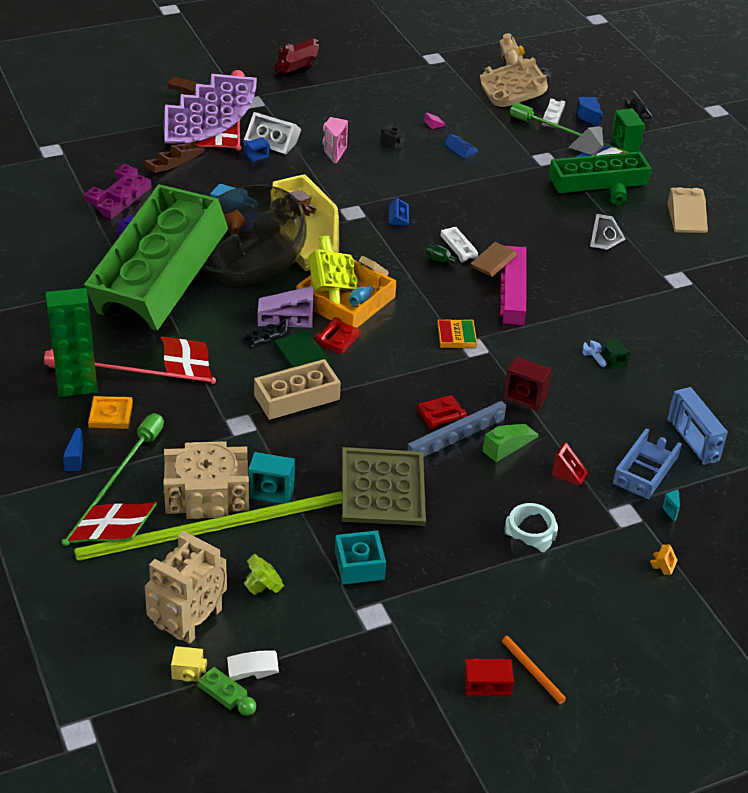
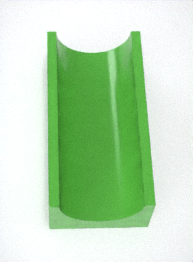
[84,184,228,331]

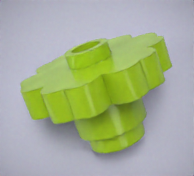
[244,554,284,595]

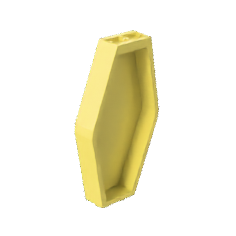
[271,174,339,271]

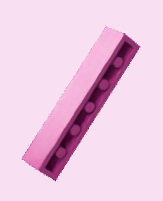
[500,246,526,325]

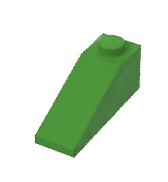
[483,424,538,462]

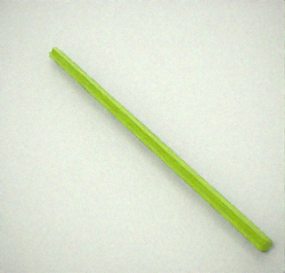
[75,491,342,561]

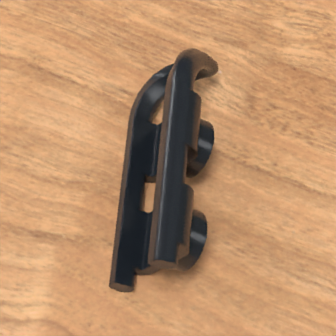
[625,90,653,119]
[243,319,289,349]

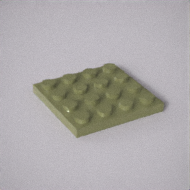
[342,447,426,526]

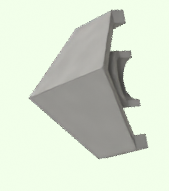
[569,126,603,156]
[590,214,625,250]

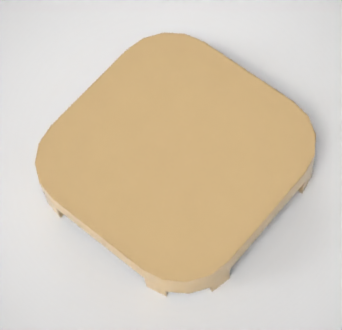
[480,56,548,107]

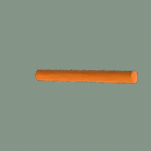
[502,636,566,704]

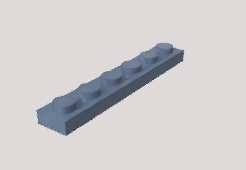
[407,401,506,458]

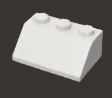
[244,112,301,154]

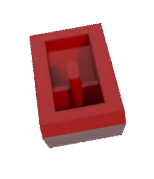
[552,442,588,486]

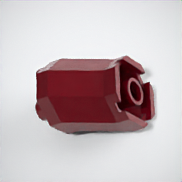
[274,39,319,75]

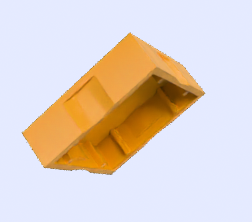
[296,259,396,328]

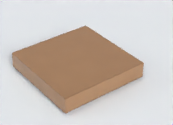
[470,242,517,277]

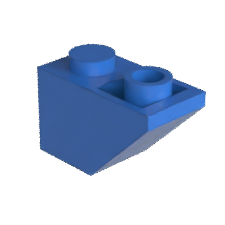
[577,97,603,126]

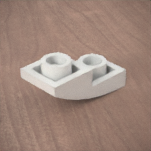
[227,651,279,681]

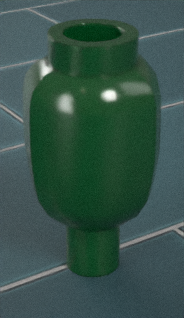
[426,245,457,265]

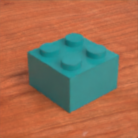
[248,452,295,504]
[335,531,386,585]

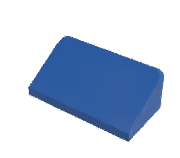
[444,134,478,158]
[389,197,409,226]

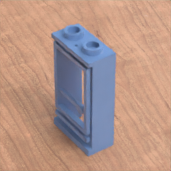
[667,387,728,465]
[613,429,682,499]

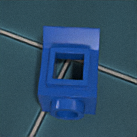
[244,137,270,162]

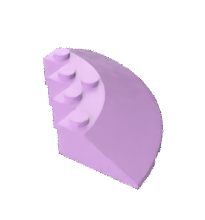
[163,74,257,143]

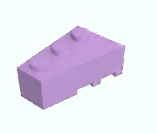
[258,286,313,328]

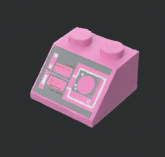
[322,117,348,163]

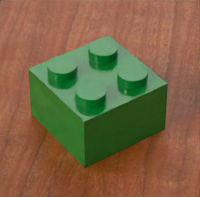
[611,109,645,152]

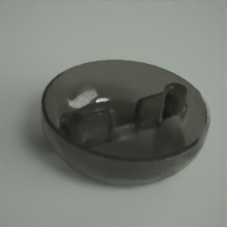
[199,185,307,288]

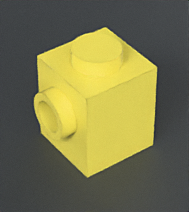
[171,646,207,682]

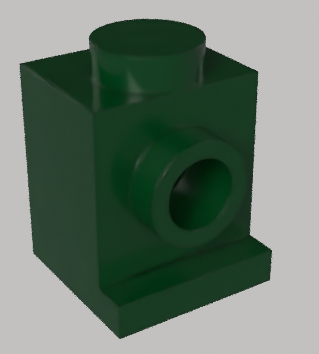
[602,339,631,369]

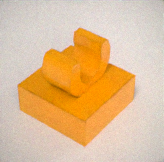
[650,544,677,575]

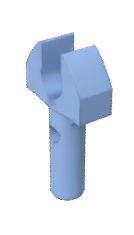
[582,341,607,367]

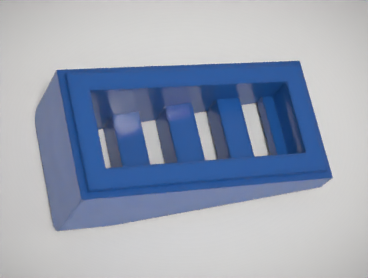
[63,428,83,471]

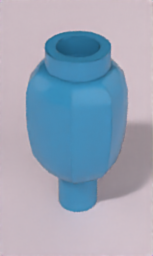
[349,286,373,306]

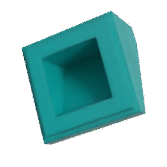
[662,490,680,521]

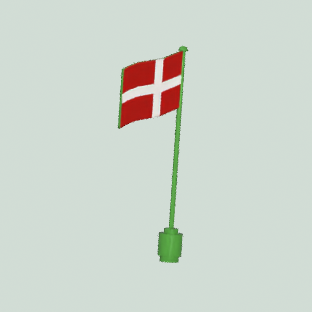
[62,413,164,546]

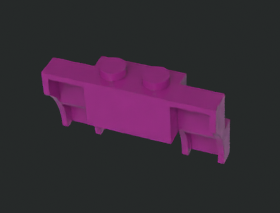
[83,164,151,219]

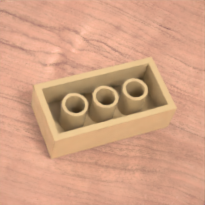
[254,359,341,420]

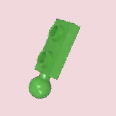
[197,667,256,716]

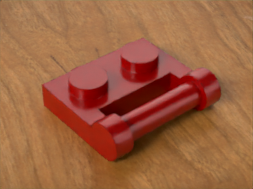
[314,317,361,355]
[417,395,467,429]

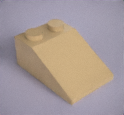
[667,187,708,233]

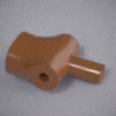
[224,209,246,235]

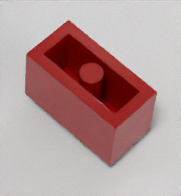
[464,658,514,696]

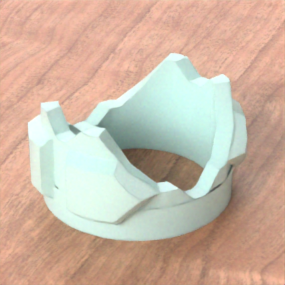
[504,503,558,552]

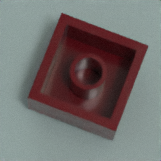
[504,357,552,411]

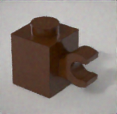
[283,189,317,216]

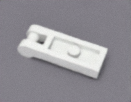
[542,99,565,128]
[441,227,478,263]

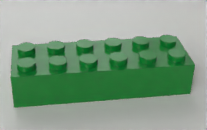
[549,151,652,193]
[46,288,98,397]

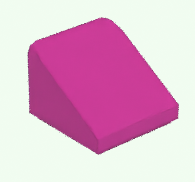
[424,113,445,129]

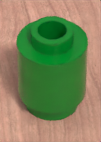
[610,183,627,205]

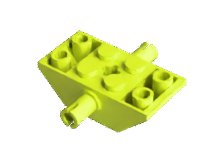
[308,236,357,305]

